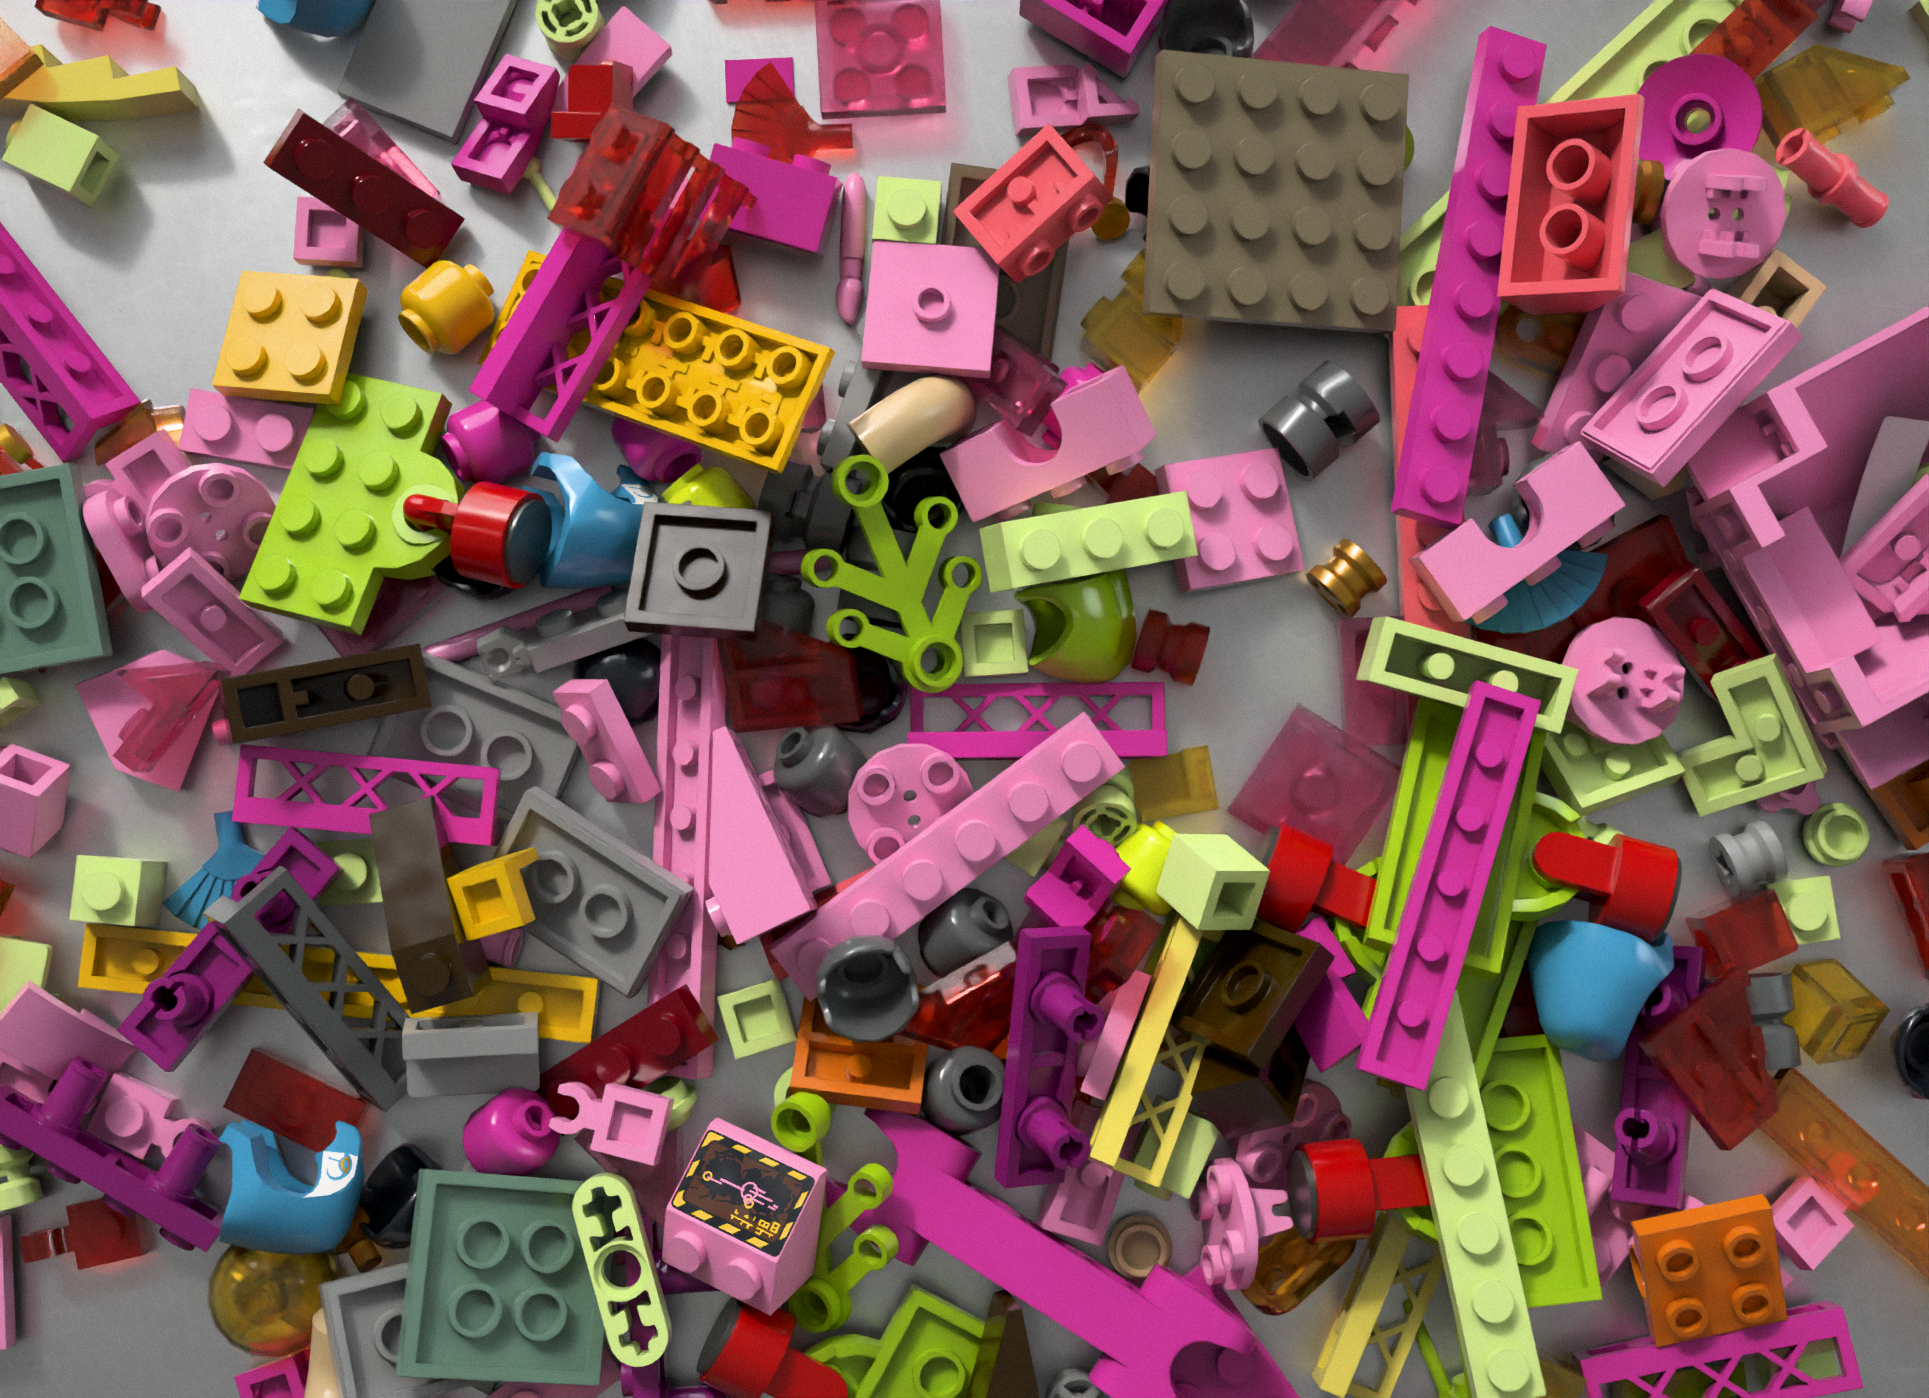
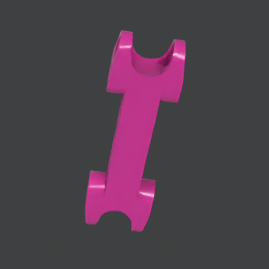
[825,1108,1259,1398]

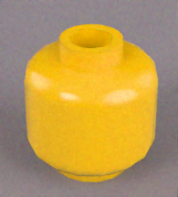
[398,260,494,355]

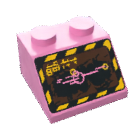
[661,1117,827,1316]

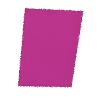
[725,57,795,103]

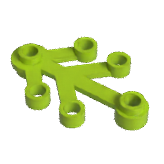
[801,455,982,693]
[771,1092,899,1333]

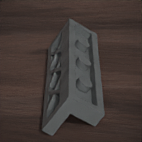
[202,866,410,1112]

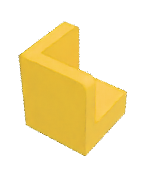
[447,847,539,941]

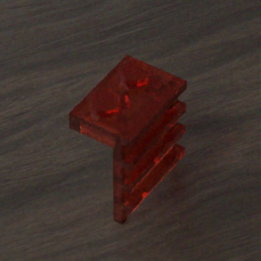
[547,105,758,305]

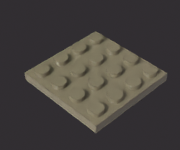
[1142,49,1409,334]

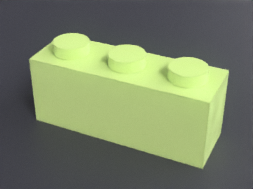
[979,491,1198,593]
[1356,616,1579,734]

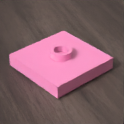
[861,240,1000,379]

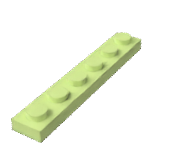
[1405,990,1546,1398]

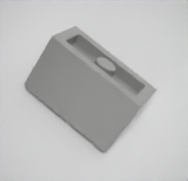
[402,1012,540,1098]

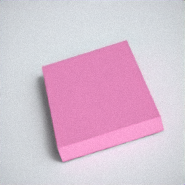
[1579,288,1803,488]

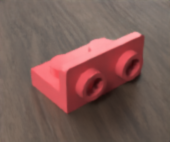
[953,123,1112,283]

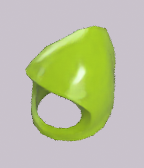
[1013,569,1137,684]

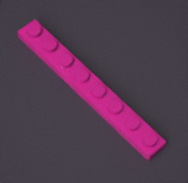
[1390,26,1547,530]

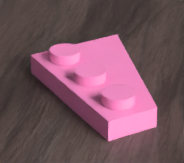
[1531,270,1703,464]

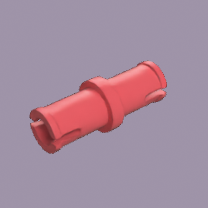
[1775,128,1889,228]

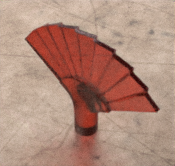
[731,61,853,165]

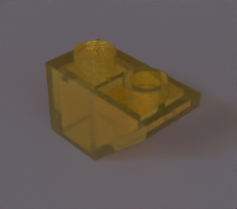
[1754,44,1910,150]
[1080,248,1183,395]

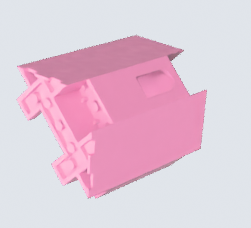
[1685,305,1929,790]

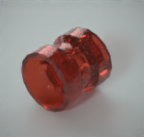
[1130,608,1210,687]

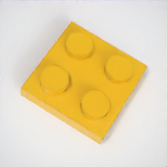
[212,271,368,405]

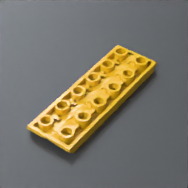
[478,250,835,474]

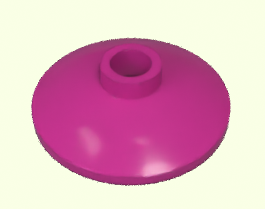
[1637,53,1763,181]

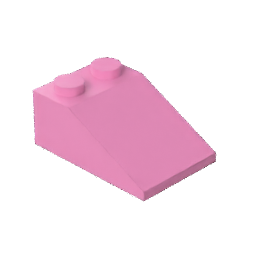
[705,726,819,944]

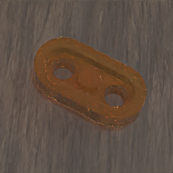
[1495,304,1587,378]
[1241,1216,1357,1316]

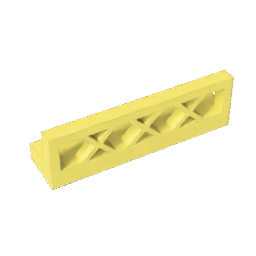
[1087,913,1225,1188]
[1311,1210,1444,1398]

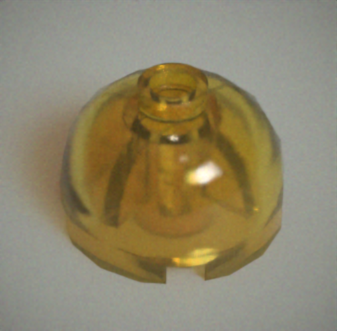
[207,1245,342,1357]

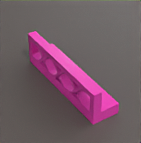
[468,165,688,443]
[0,222,141,463]
[908,682,1167,761]
[232,744,505,846]
[1571,1300,1864,1398]

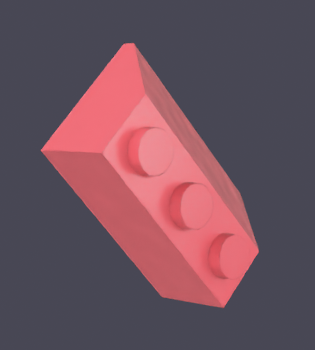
[1497,94,1645,315]

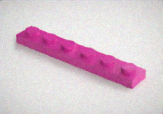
[1354,680,1541,1091]

